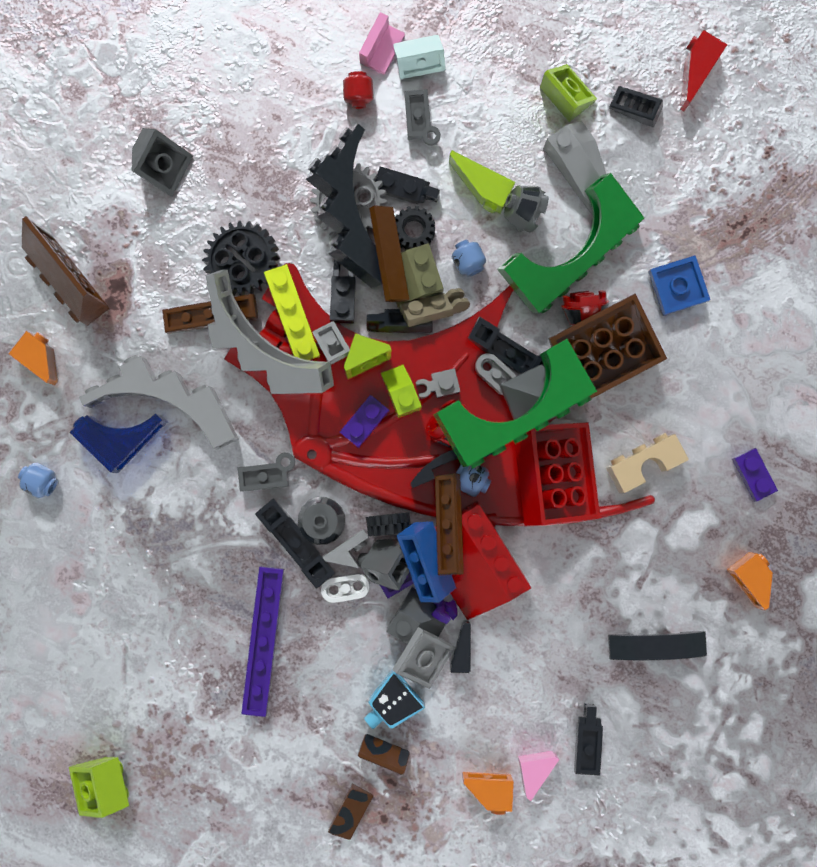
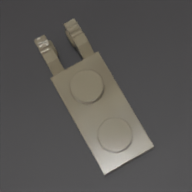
[400,288,470,327]

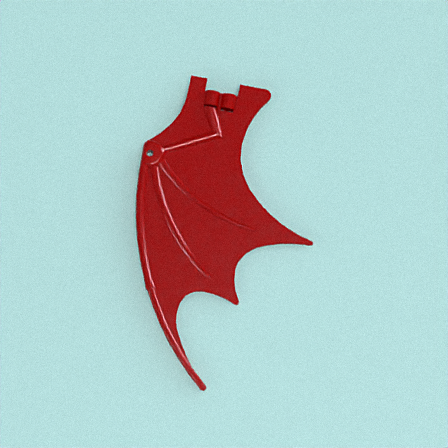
[224,263,655,527]

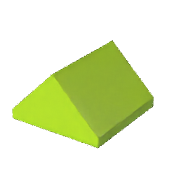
[540,64,597,122]
[344,333,391,379]

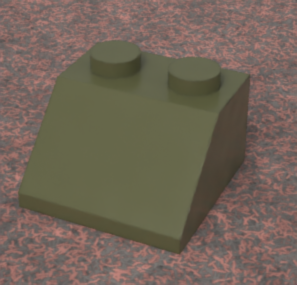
[396,243,444,309]

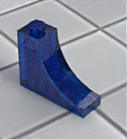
[69,413,168,473]

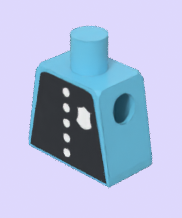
[364,670,425,729]

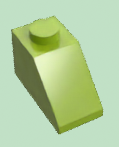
[381,365,422,418]

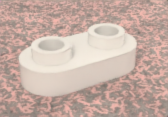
[321,574,370,603]

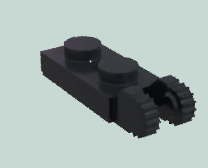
[330,259,356,324]

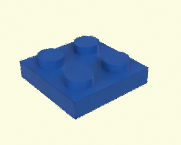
[648,255,711,316]

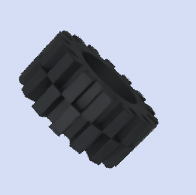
[395,206,435,251]
[366,512,411,536]

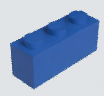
[397,521,456,603]

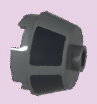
[504,185,549,233]
[298,497,345,545]

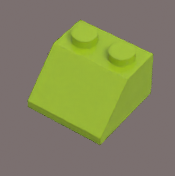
[69,757,129,818]

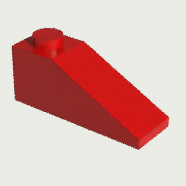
[680,30,728,112]

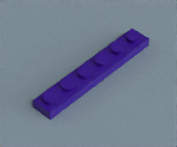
[241,566,285,717]

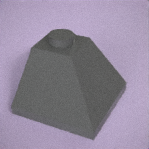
[132,128,193,197]
[499,365,570,420]
[386,587,449,645]

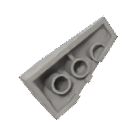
[543,121,606,215]

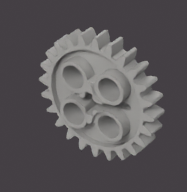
[310,163,388,236]

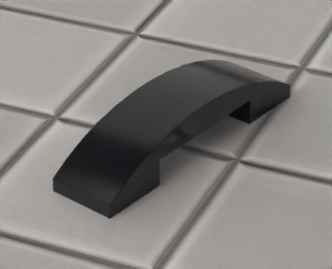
[467,317,544,374]
[410,450,492,488]
[255,498,335,589]
[608,631,707,661]

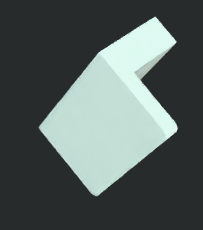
[393,35,446,79]

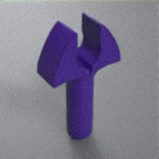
[431,599,458,624]

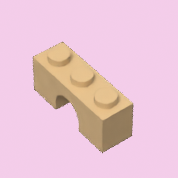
[606,433,689,493]

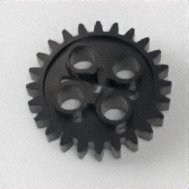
[202,221,280,296]

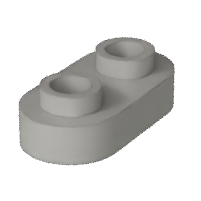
[475,354,516,395]

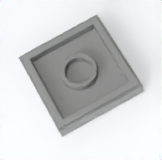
[392,627,455,689]

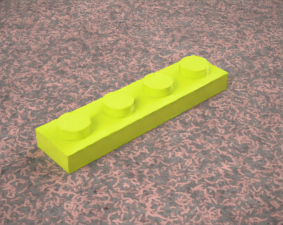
[264,264,320,360]

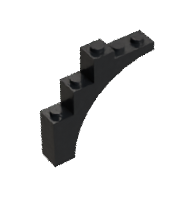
[306,123,382,288]

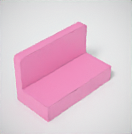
[359,12,405,75]

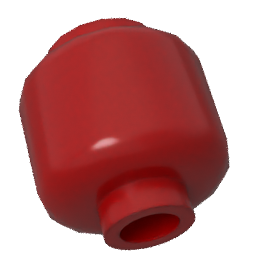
[343,71,374,109]

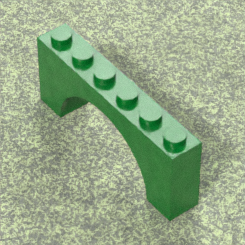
[497,173,645,313]
[433,339,597,469]

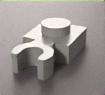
[416,368,460,398]

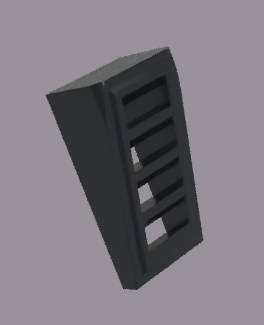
[609,86,663,128]
[450,620,471,673]

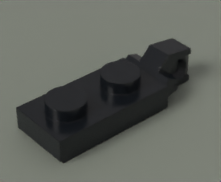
[375,166,440,204]
[366,309,433,333]
[574,703,603,776]

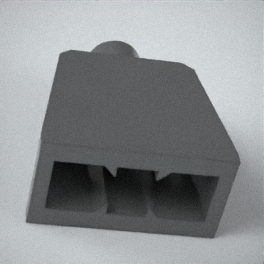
[358,538,409,590]

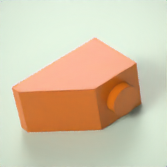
[8,331,58,385]
[727,552,773,610]
[462,772,514,815]

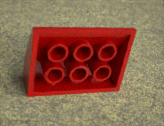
[515,422,600,527]
[435,500,531,620]

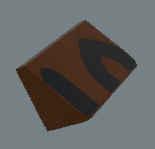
[358,734,410,775]
[328,783,374,840]

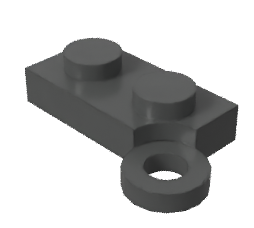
[404,89,441,146]
[237,452,295,492]

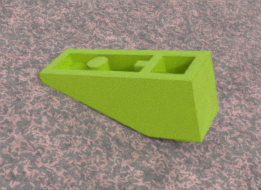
[449,150,516,214]

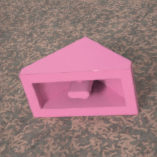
[518,751,559,801]

